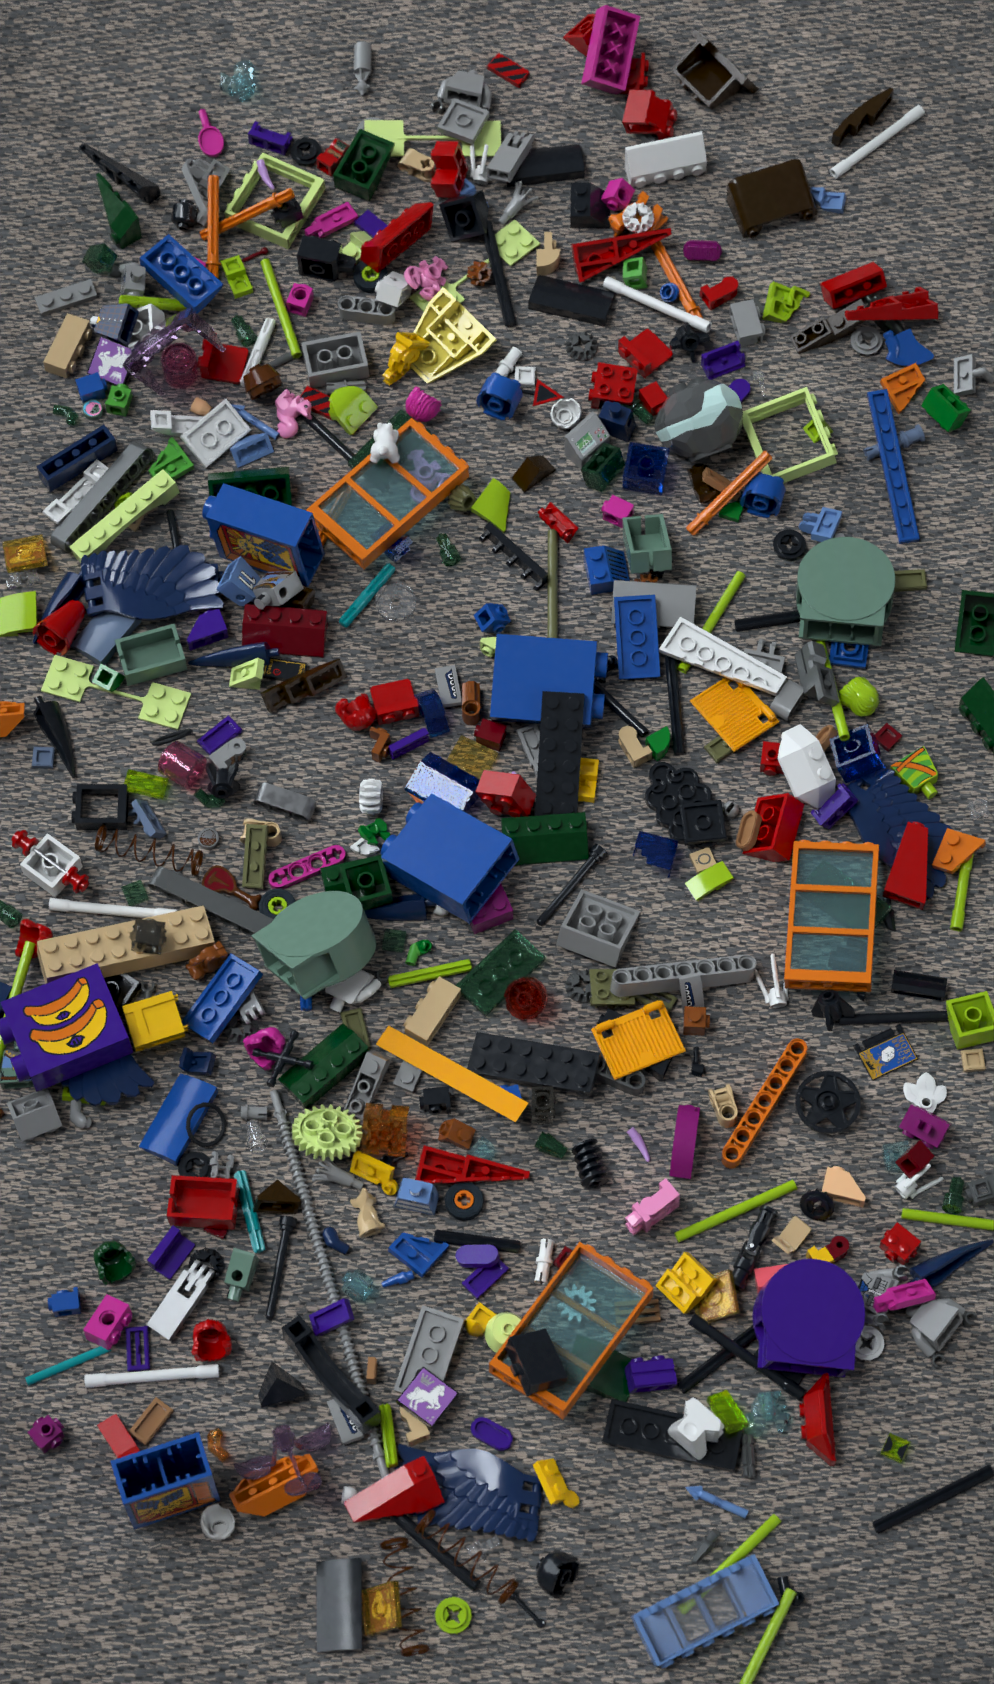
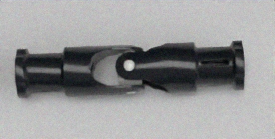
[732,1205,778,1292]

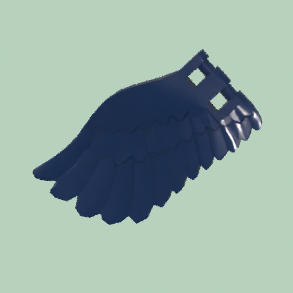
[81,545,224,621]
[847,759,953,899]
[61,1054,155,1107]
[394,1443,543,1542]

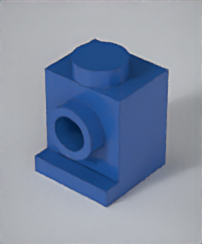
[48,1287,81,1317]

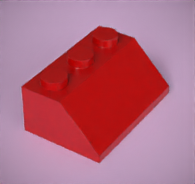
[742,793,805,862]

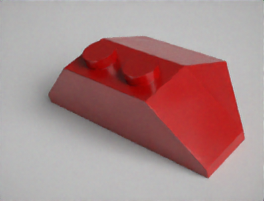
[799,1373,836,1466]

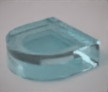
[468,1136,495,1161]

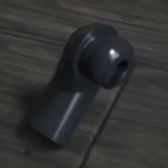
[777,1576,805,1606]

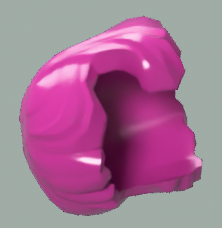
[243,1027,286,1071]

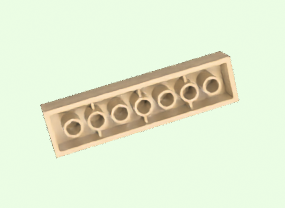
[37,905,215,984]

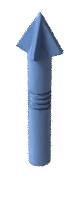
[231,404,280,440]
[685,1486,749,1519]

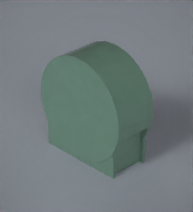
[796,537,895,646]
[252,891,376,1000]

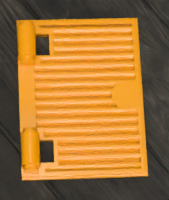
[690,677,779,752]
[591,1000,686,1080]

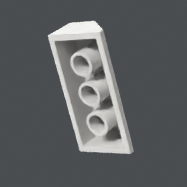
[625,131,707,188]

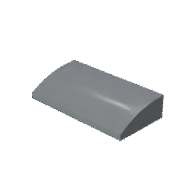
[611,580,696,627]

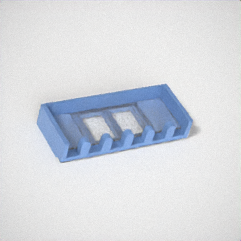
[630,1554,779,1669]

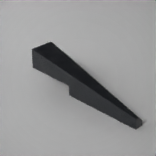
[79,144,161,205]

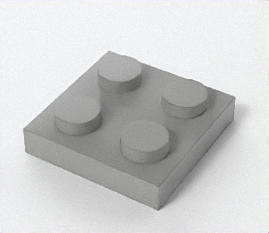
[437,98,489,145]

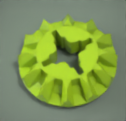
[435,1597,471,1634]

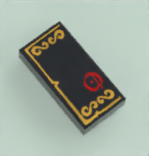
[263,657,307,681]

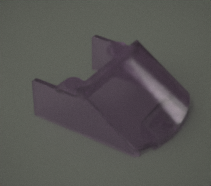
[122,307,225,396]

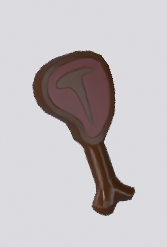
[202,865,261,910]

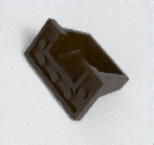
[670,29,759,110]

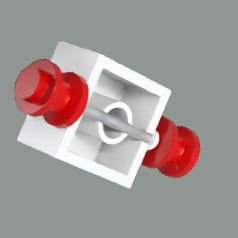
[11,830,89,898]

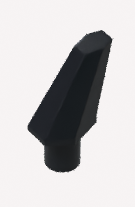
[878,898,896,931]

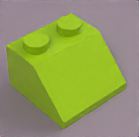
[946,991,994,1050]

